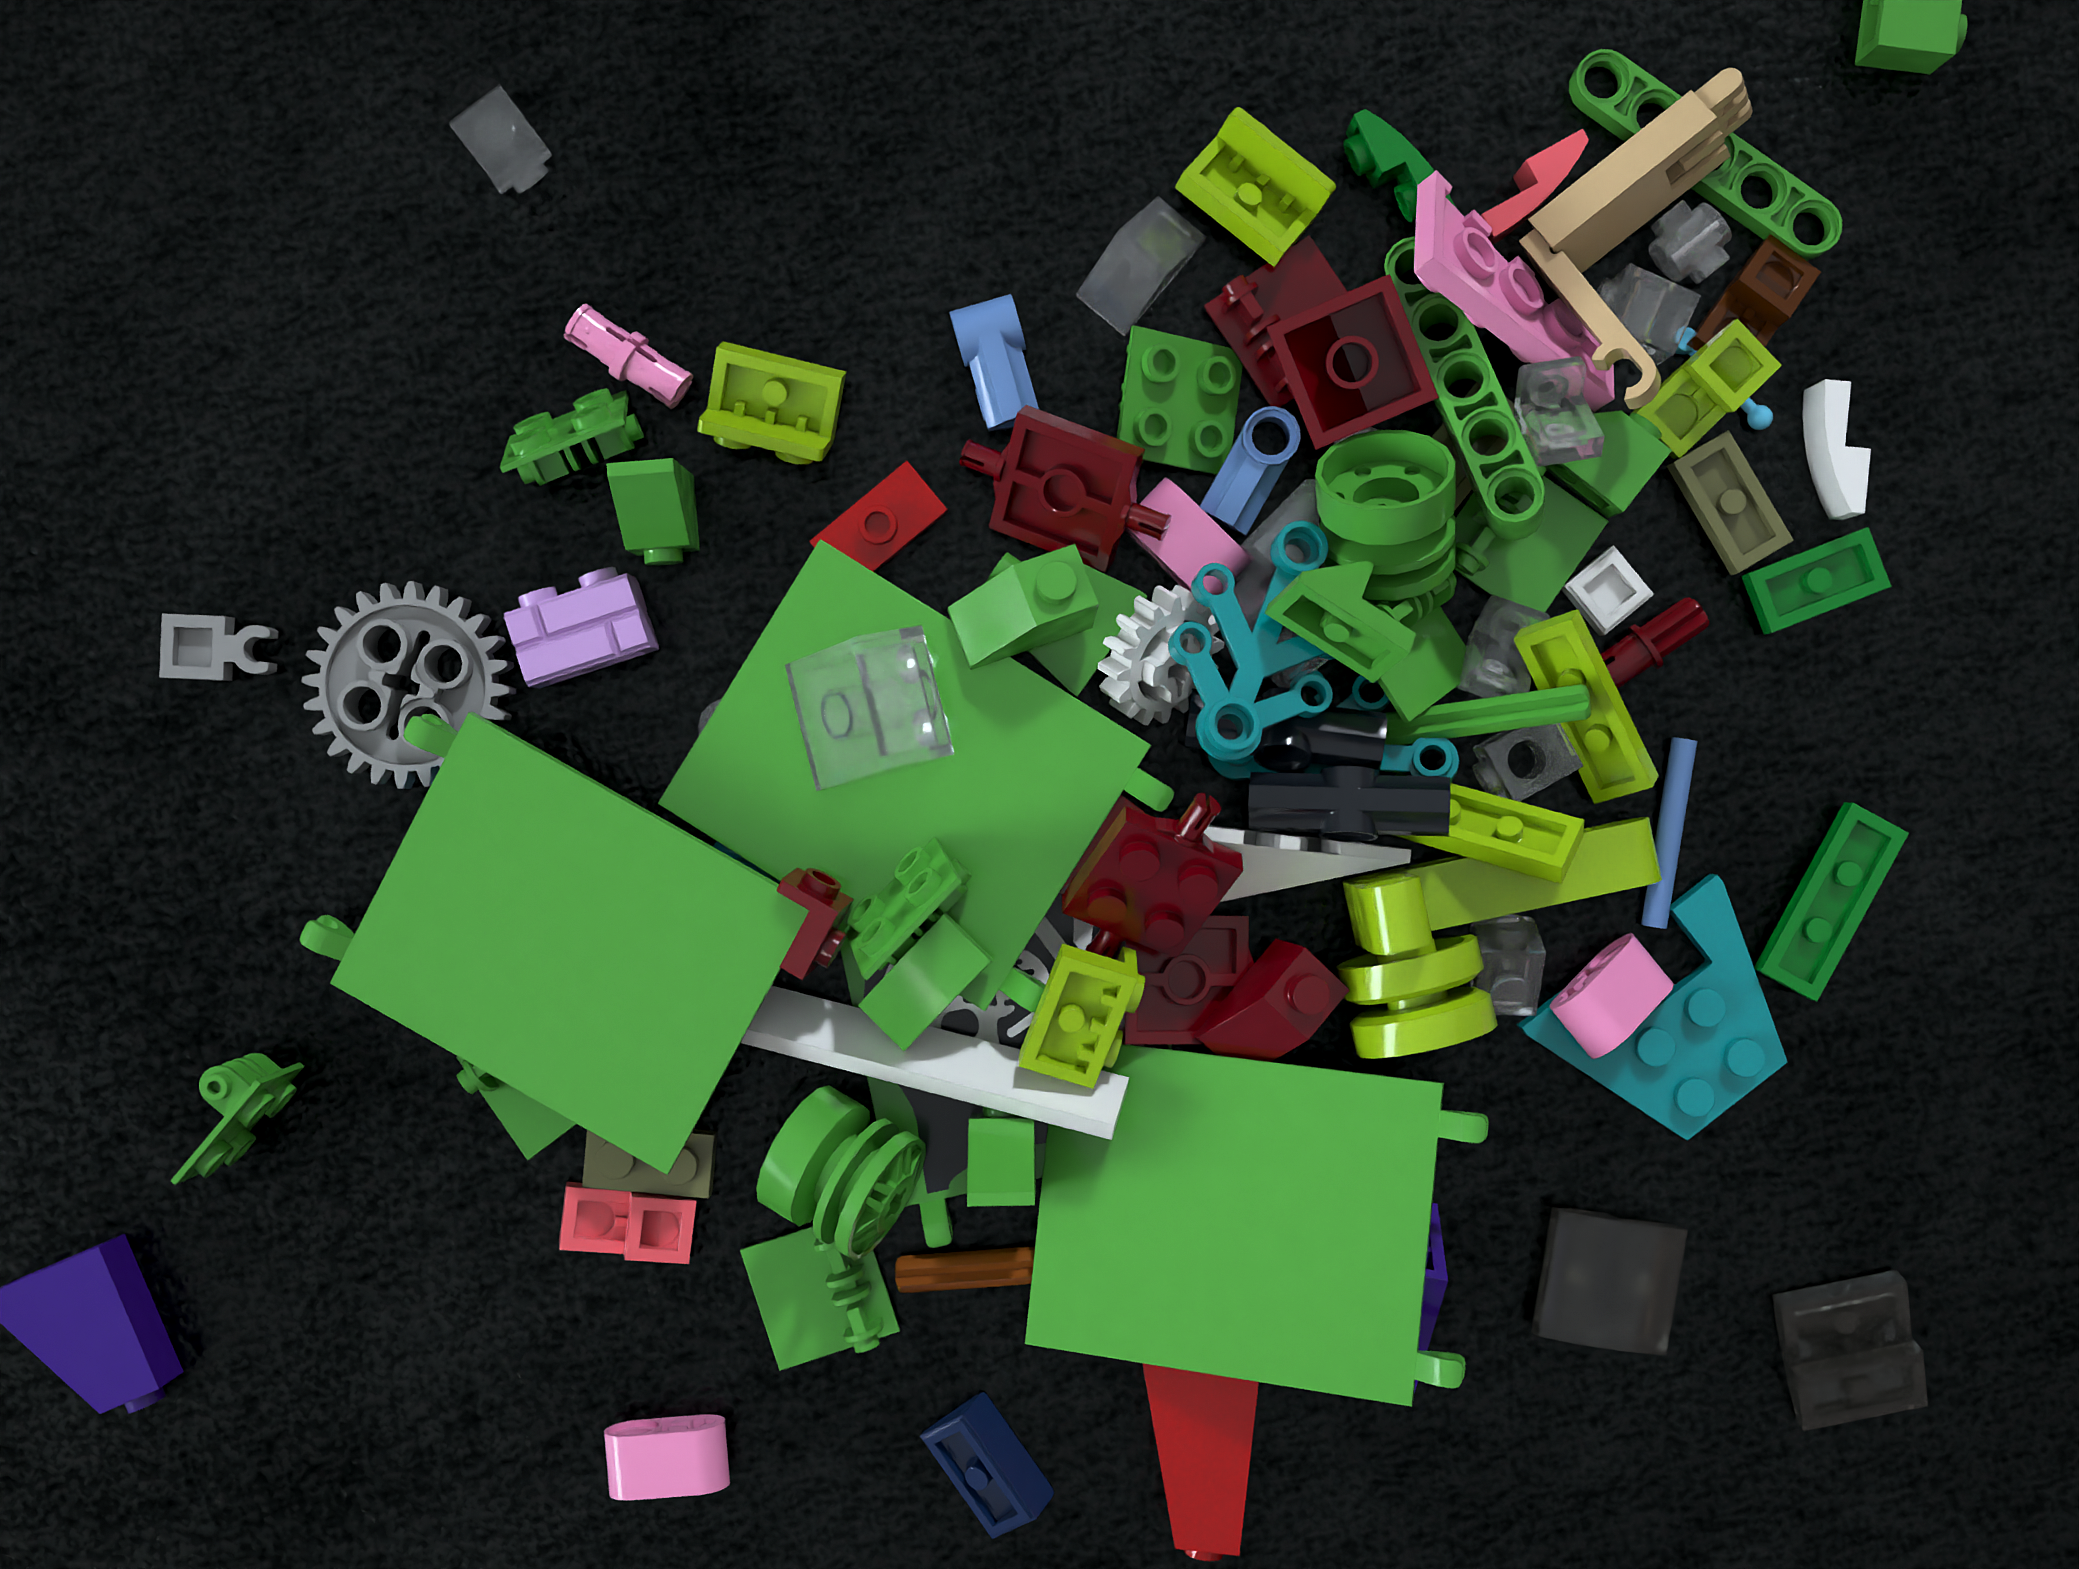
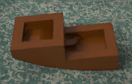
[1687,234,1821,351]

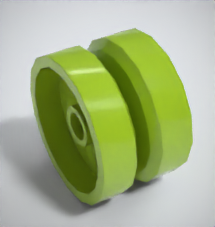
[1336,934,1498,1059]

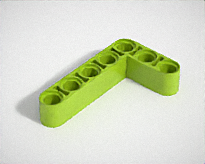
[1342,817,1662,955]

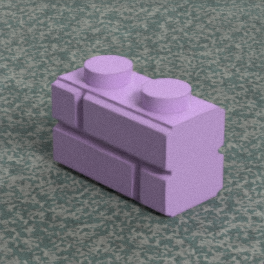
[504,567,659,689]

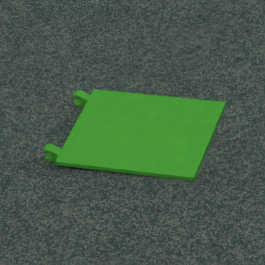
[658,539,1174,1012]
[300,712,809,1175]
[1025,1044,1489,1407]

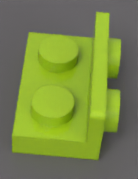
[1019,943,1145,1089]

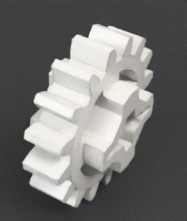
[1098,585,1224,725]

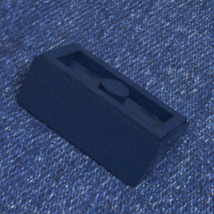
[920,1392,1054,1539]

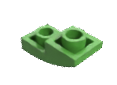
[858,913,993,1051]

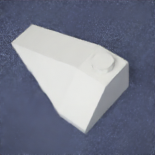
[1204,825,1411,902]

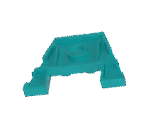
[1517,874,1787,1141]

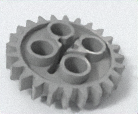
[302,581,516,789]

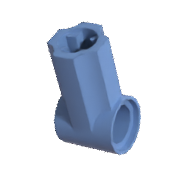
[949,294,1039,432]
[1199,406,1301,536]

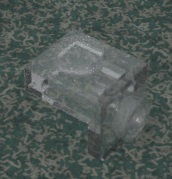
[449,84,552,194]
[1513,356,1605,467]
[1458,596,1550,698]
[1470,914,1546,1016]

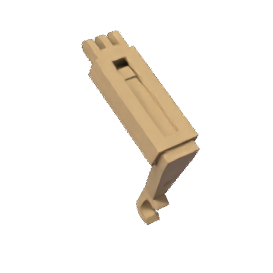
[1519,68,1752,409]

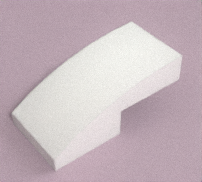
[1803,379,1871,520]

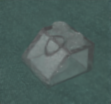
[785,625,954,791]

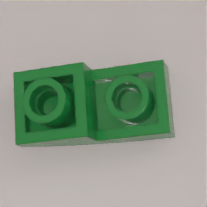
[1343,109,1456,222]

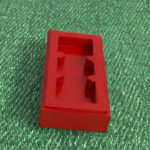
[809,461,948,573]

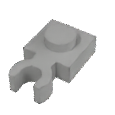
[159,614,279,681]

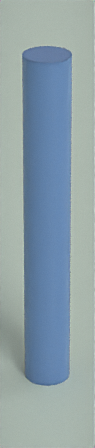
[1641,737,1697,929]

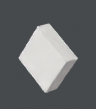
[1561,545,1654,636]

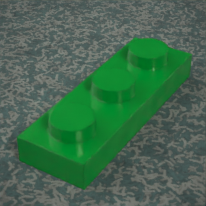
[1754,802,1909,1002]

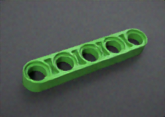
[1569,49,1842,261]

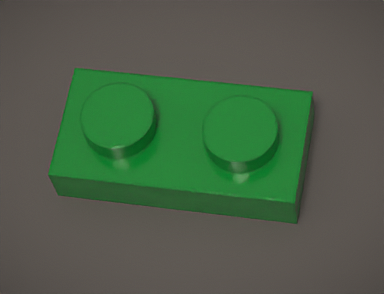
[1741,527,1892,635]

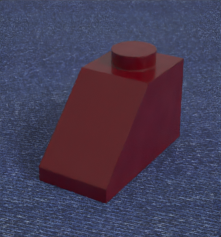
[1194,939,1350,1062]

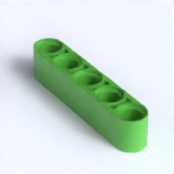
[1384,236,1545,540]

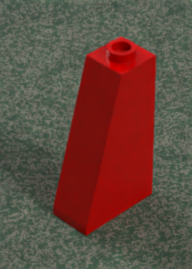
[1142,1363,1259,1561]

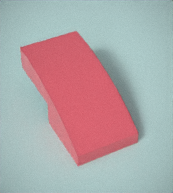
[1481,129,1589,245]
[559,1182,696,1264]

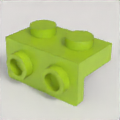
[1174,107,1336,267]
[697,341,846,464]

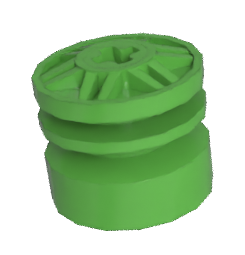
[1315,430,1456,601]
[756,1085,926,1261]

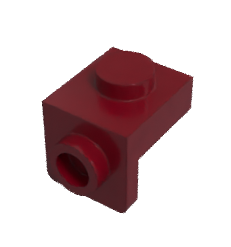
[776,868,854,980]

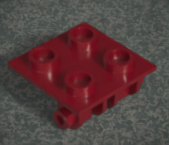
[1203,235,1347,408]

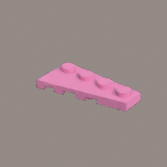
[1414,170,1615,412]

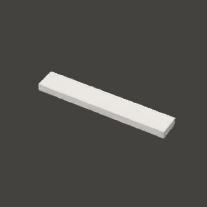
[741,986,1129,1140]

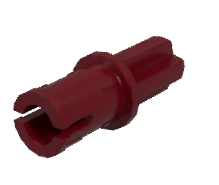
[1600,597,1710,689]

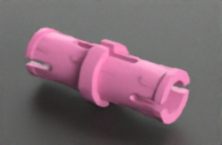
[564,304,693,409]

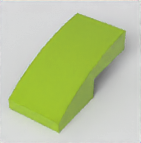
[1630,319,1782,459]

